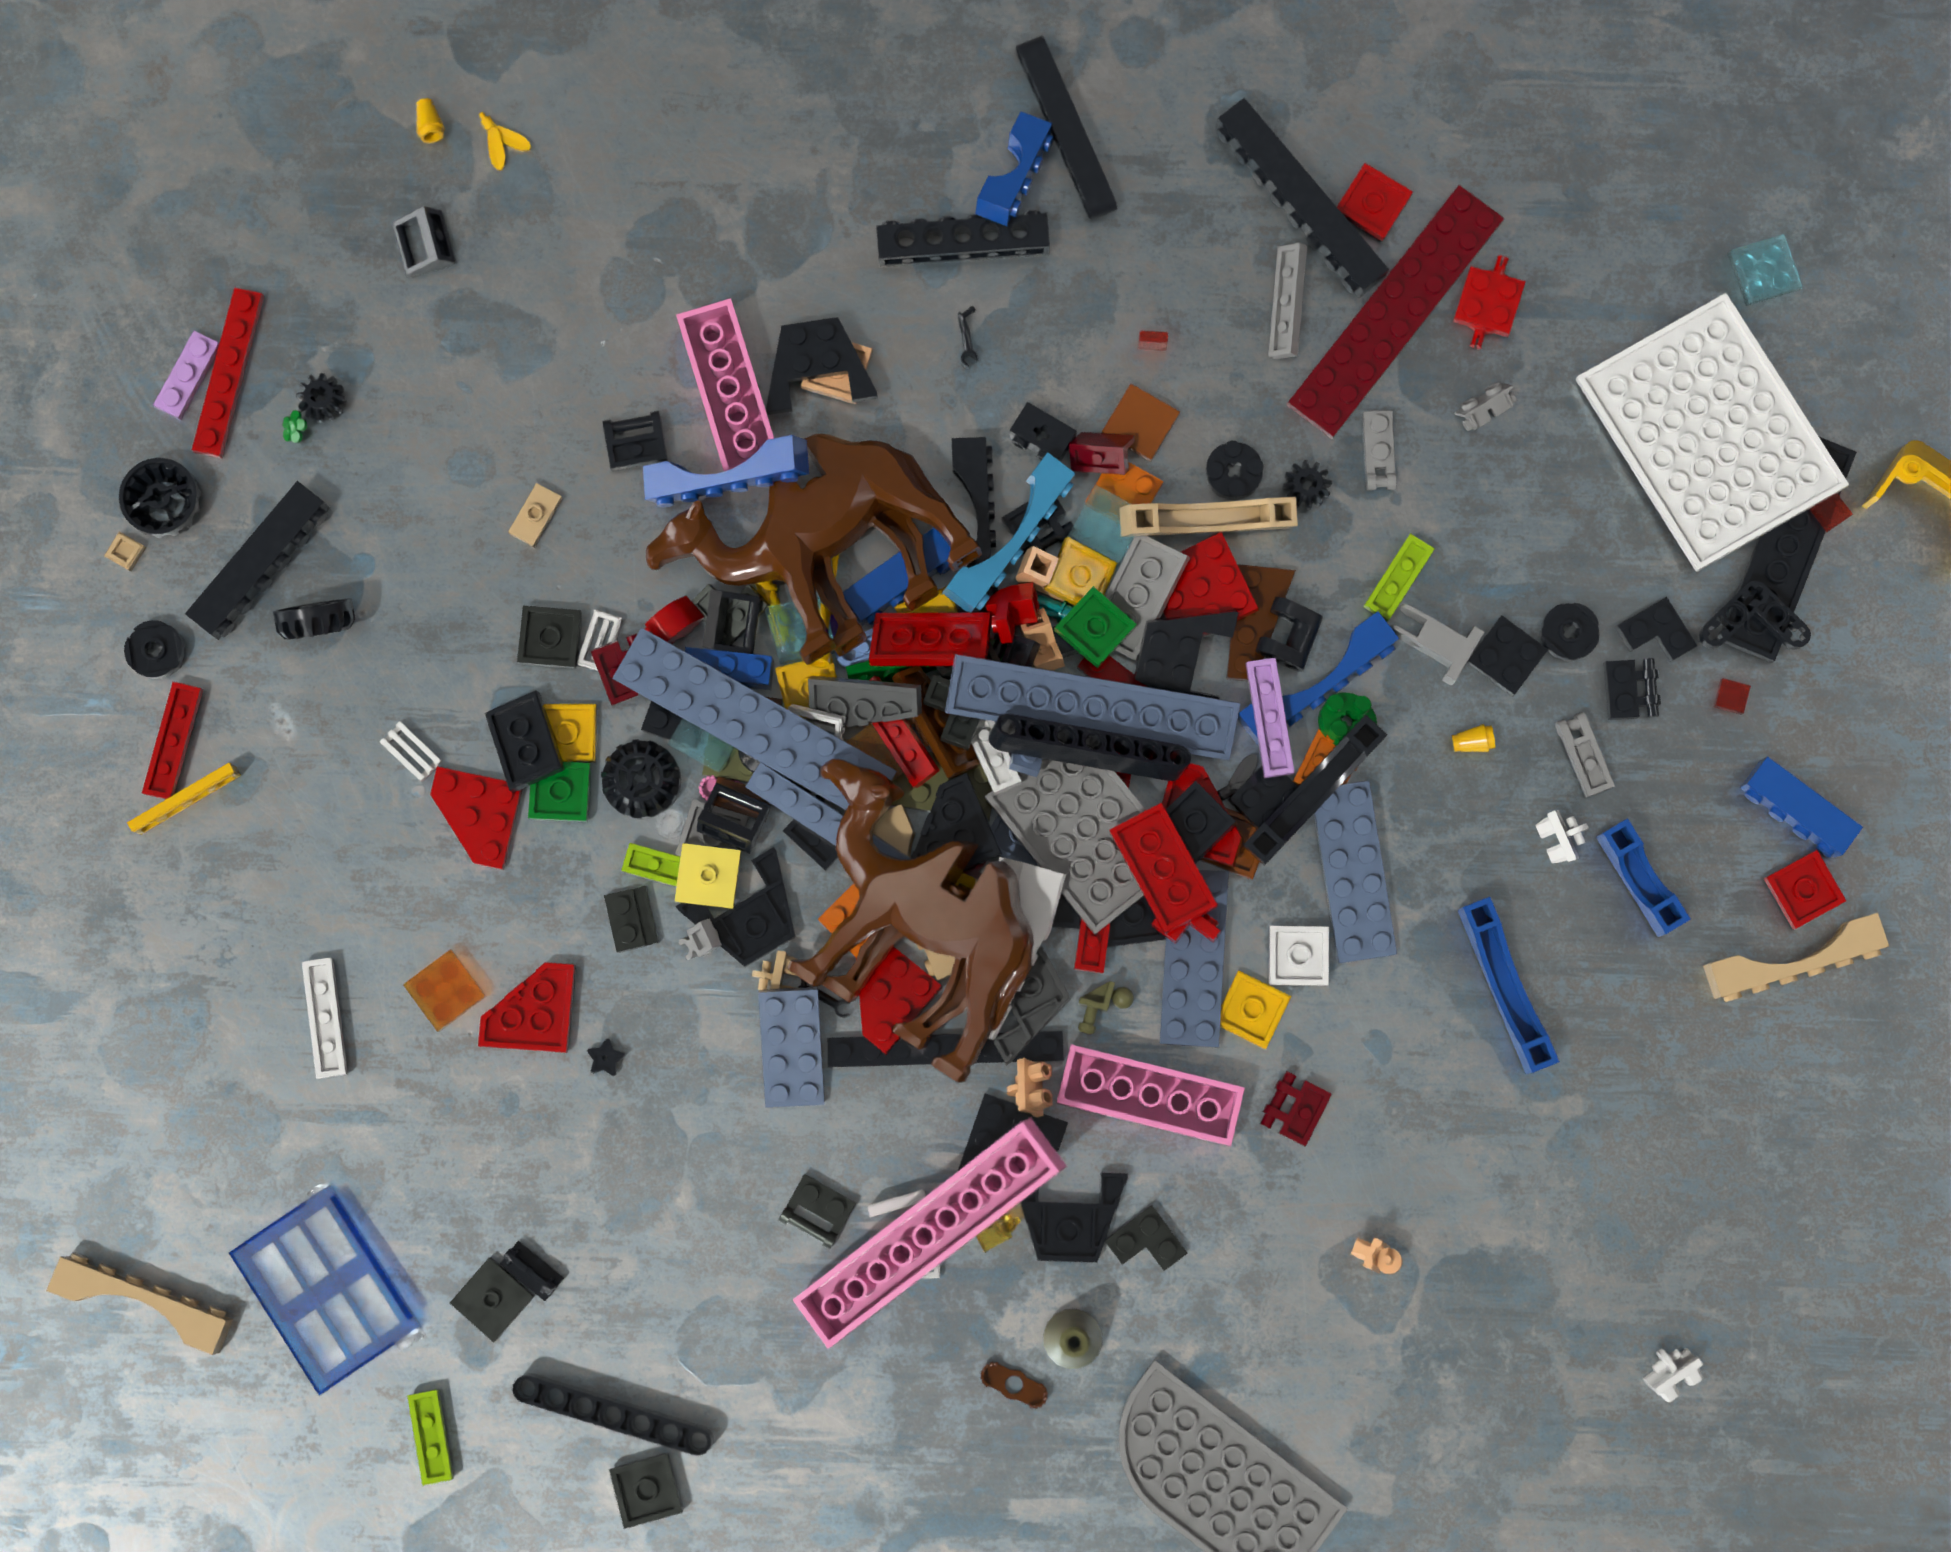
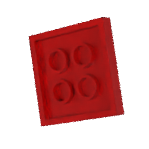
[1163,532,1259,637]

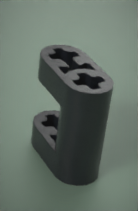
[1255,596,1323,671]

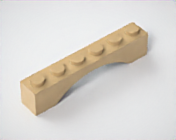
[1119,497,1298,537]
[873,804,955,981]
[1703,913,1889,1002]
[46,1253,233,1355]

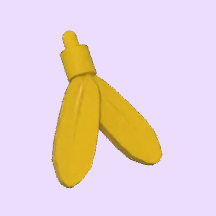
[479,112,531,171]

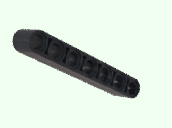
[1015,35,1117,220]
[988,714,1191,781]
[512,1373,714,1456]

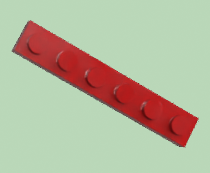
[192,287,264,459]

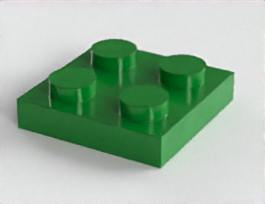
[1054,586,1137,669]
[528,762,591,822]

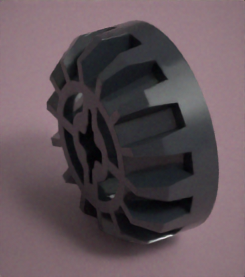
[119,458,202,538]
[273,598,355,640]
[601,739,681,820]

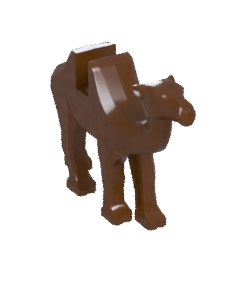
[646,434,983,665]
[787,758,1034,1083]

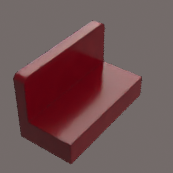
[1069,432,1135,475]

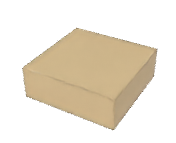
[104,532,146,572]

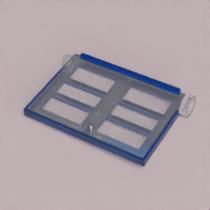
[229,1184,426,1396]

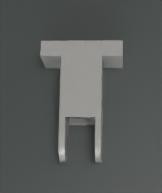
[1390,604,1484,686]

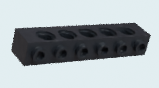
[876,210,1050,267]

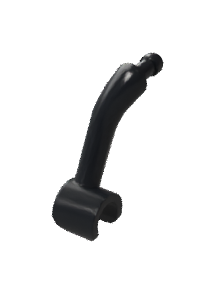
[957,306,978,369]
[798,979,850,1018]

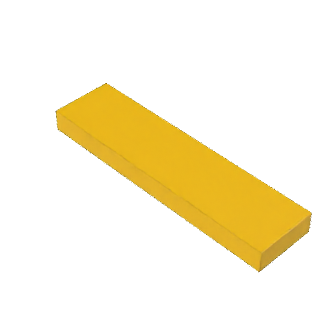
[127,763,241,835]

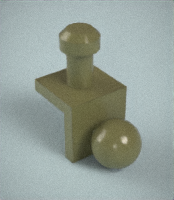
[1078,981,1134,1035]

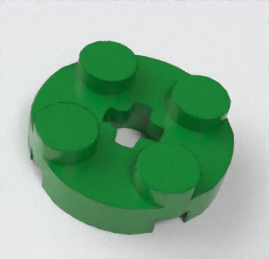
[1318,692,1377,746]

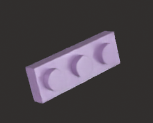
[153,331,219,420]

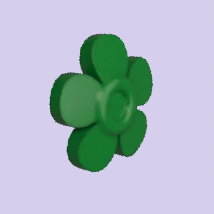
[282,410,307,443]

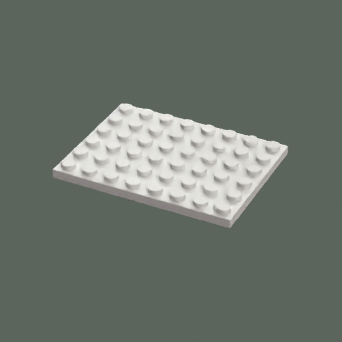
[1576,293,1849,572]

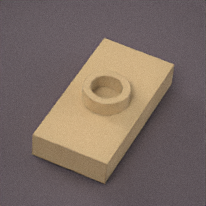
[508,483,563,548]

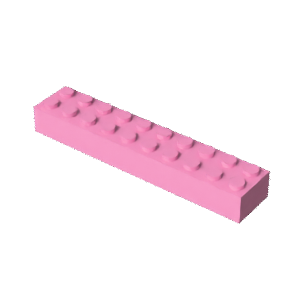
[793,1118,1067,1349]

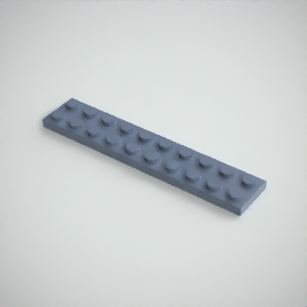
[612,628,897,810]
[945,654,1240,760]

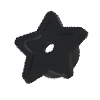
[587,1038,625,1076]

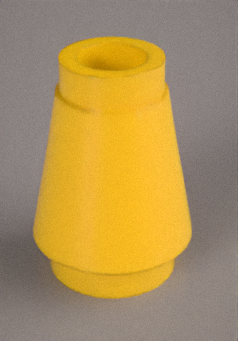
[416,98,445,143]
[1452,724,1496,752]

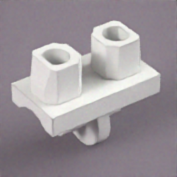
[1535,810,1589,864]
[1643,1348,1703,1402]

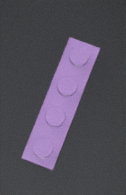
[1246,658,1295,778]

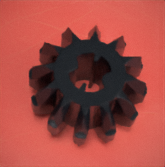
[296,373,347,423]
[1282,460,1332,510]

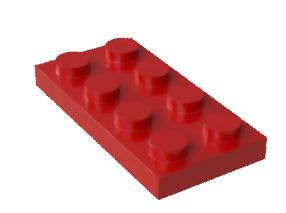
[869,612,992,666]
[1109,803,1218,935]

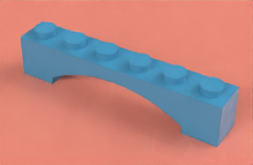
[942,452,1075,613]

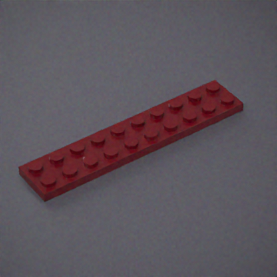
[1287,185,1504,439]

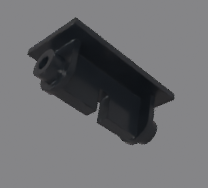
[499,1241,564,1301]

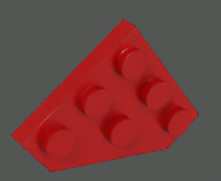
[1162,763,1243,867]
[430,766,523,870]
[856,947,942,1055]
[478,962,576,1053]

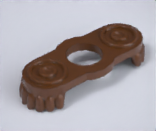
[980,1362,1048,1409]

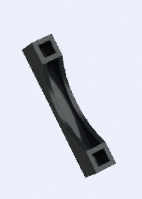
[951,437,998,613]
[1243,715,1387,866]

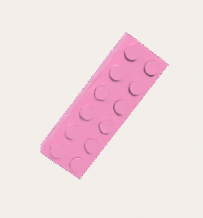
[676,298,774,471]
[1056,1045,1245,1146]

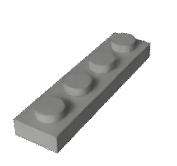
[1268,242,1307,360]

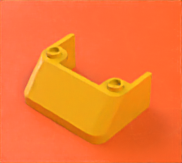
[1862,440,1951,509]

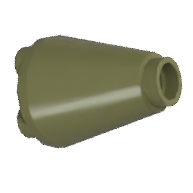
[1043,1309,1102,1369]

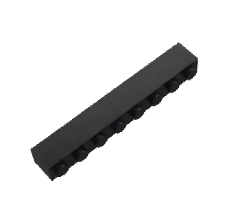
[1216,98,1389,298]

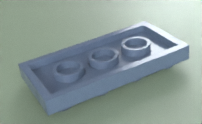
[758,987,825,1108]

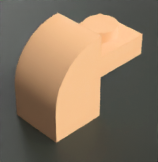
[1016,546,1065,602]
[1019,608,1065,671]

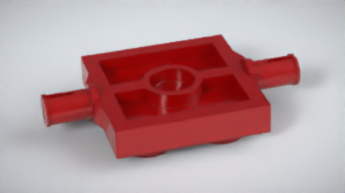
[1453,255,1526,349]

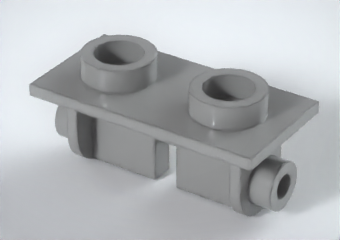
[1454,382,1517,431]

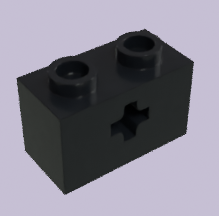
[1009,402,1077,462]

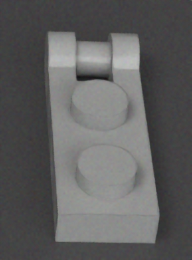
[1362,410,1397,490]
[1555,712,1615,798]

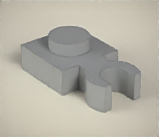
[679,918,722,960]

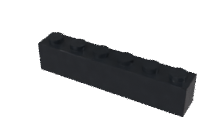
[185,480,330,640]

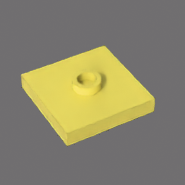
[675,843,741,909]

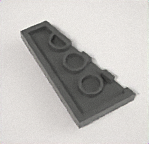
[808,676,922,727]

